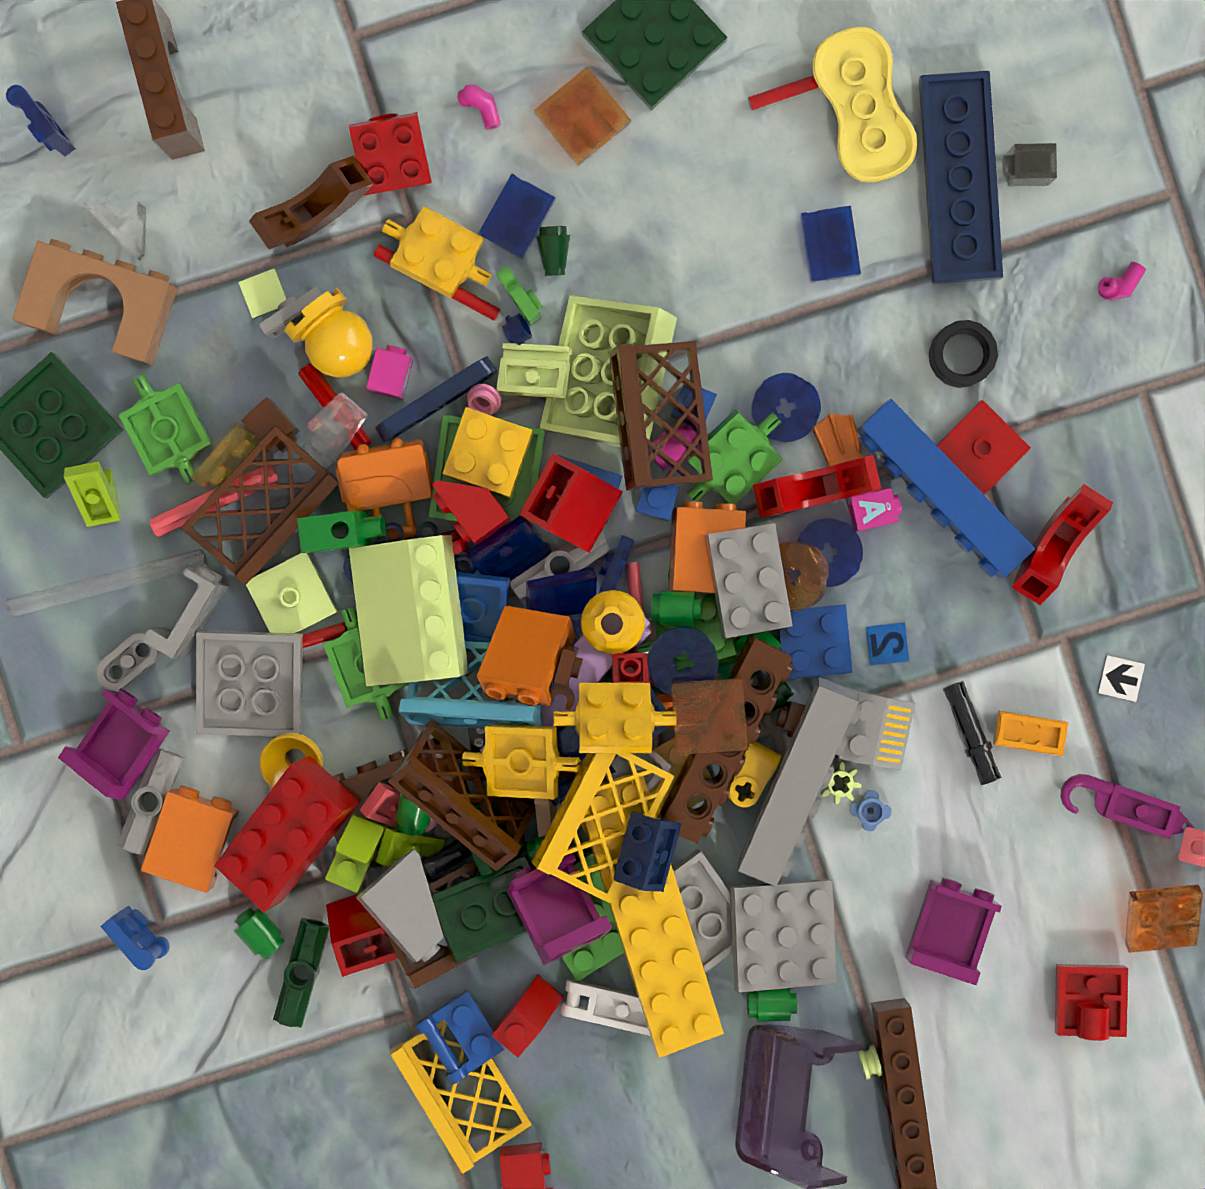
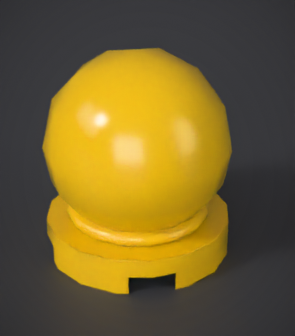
[284,288,373,378]

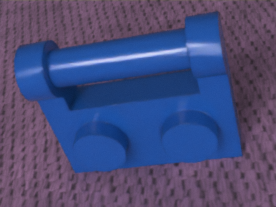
[100,906,170,970]
[415,990,504,1085]

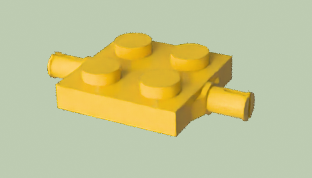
[382,206,492,299]
[554,683,676,753]
[462,724,581,800]

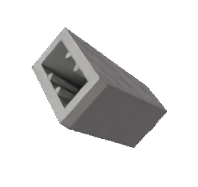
[356,849,444,962]

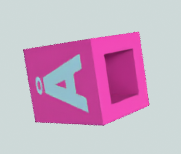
[366,345,413,400]
[846,488,902,532]

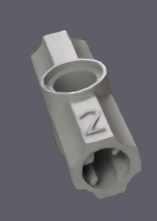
[510,533,611,607]
[117,748,184,856]

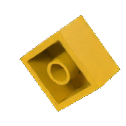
[443,407,534,499]

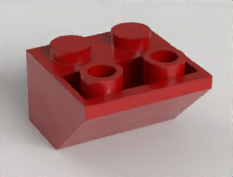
[519,453,623,553]
[432,480,512,544]
[326,893,406,977]

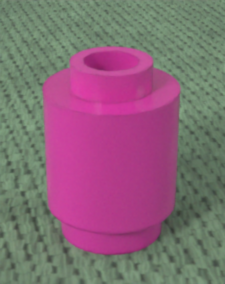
[648,423,697,471]

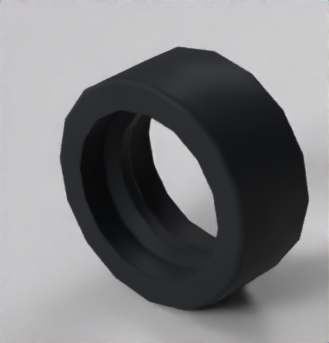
[928,320,998,388]

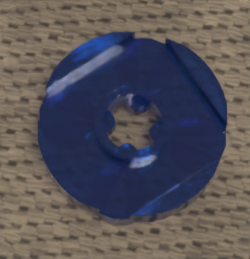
[751,373,821,443]
[793,518,863,587]
[648,626,718,698]

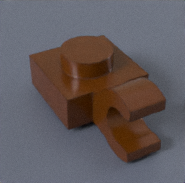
[549,644,583,710]

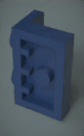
[614,812,682,892]

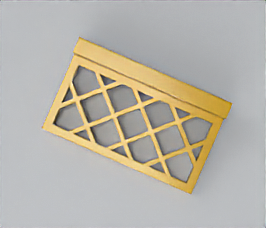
[531,753,674,903]
[389,1020,532,1174]

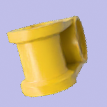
[728,741,782,808]

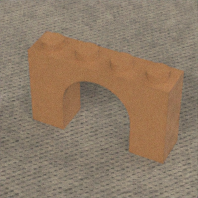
[12,239,178,366]

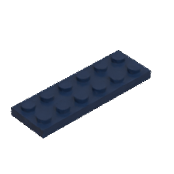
[919,71,1003,284]

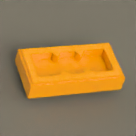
[993,710,1069,756]

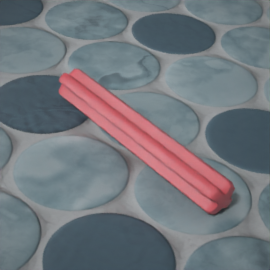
[149,465,279,537]

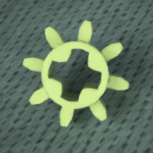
[820,760,861,804]

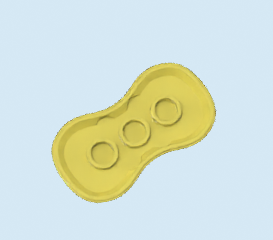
[813,27,917,182]

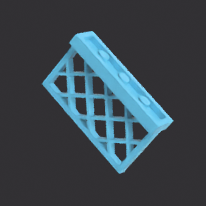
[398,641,543,729]

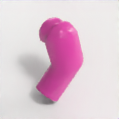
[457,84,501,130]
[1098,262,1146,300]

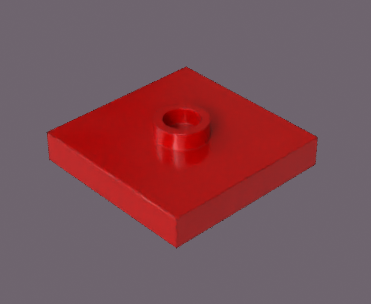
[936,400,1031,495]

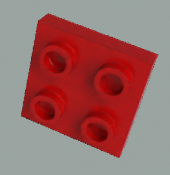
[349,112,432,196]
[1055,964,1128,1041]

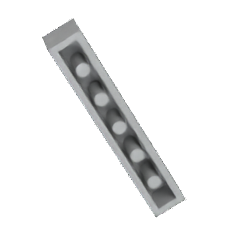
[738,677,862,887]

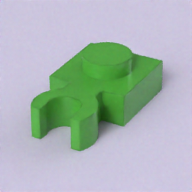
[496,266,542,326]

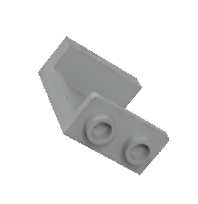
[142,565,229,659]

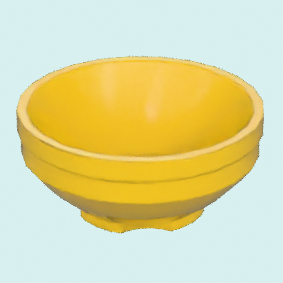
[581,590,645,654]
[260,733,323,788]

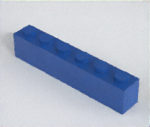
[857,399,1035,578]

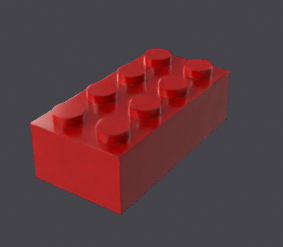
[214,756,360,912]

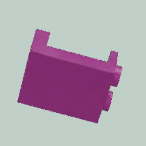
[58,689,170,800]
[506,853,612,965]
[905,877,1002,986]

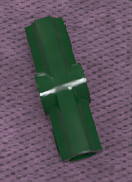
[273,918,329,1028]

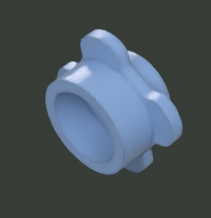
[850,790,891,831]

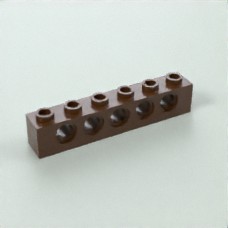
[657,634,793,844]
[871,998,937,1189]

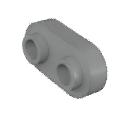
[97,633,161,690]

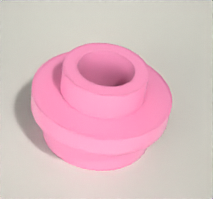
[467,384,501,415]

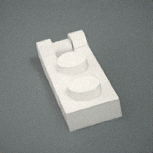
[560,979,650,1036]

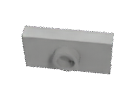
[258,286,323,339]

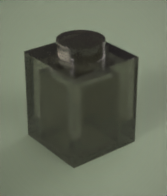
[1002,143,1057,186]

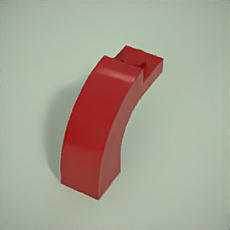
[752,455,881,518]
[1011,484,1113,606]

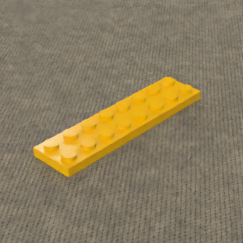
[583,770,724,1058]

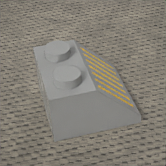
[835,688,916,770]

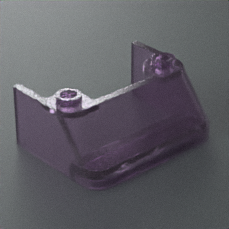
[735,1024,862,1189]

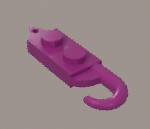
[1060,774,1194,839]

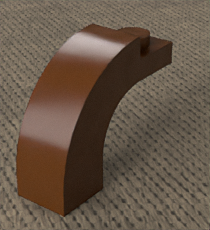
[249,155,373,249]

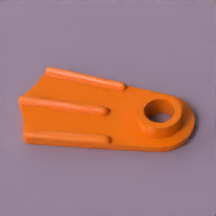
[812,413,862,466]

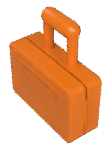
[335,438,433,540]

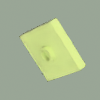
[246,553,338,633]

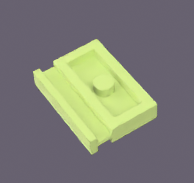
[496,343,572,399]

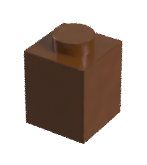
[241,397,300,454]

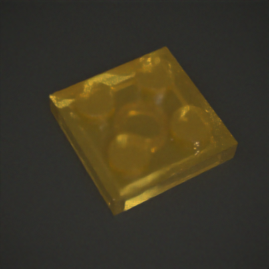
[191,423,255,487]

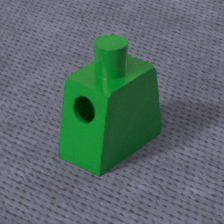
[297,511,386,553]

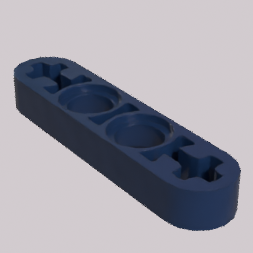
[375,356,497,443]

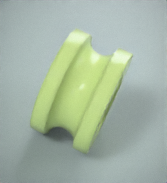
[857,1045,883,1080]

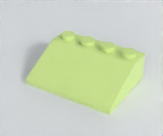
[540,295,677,447]
[349,535,469,686]

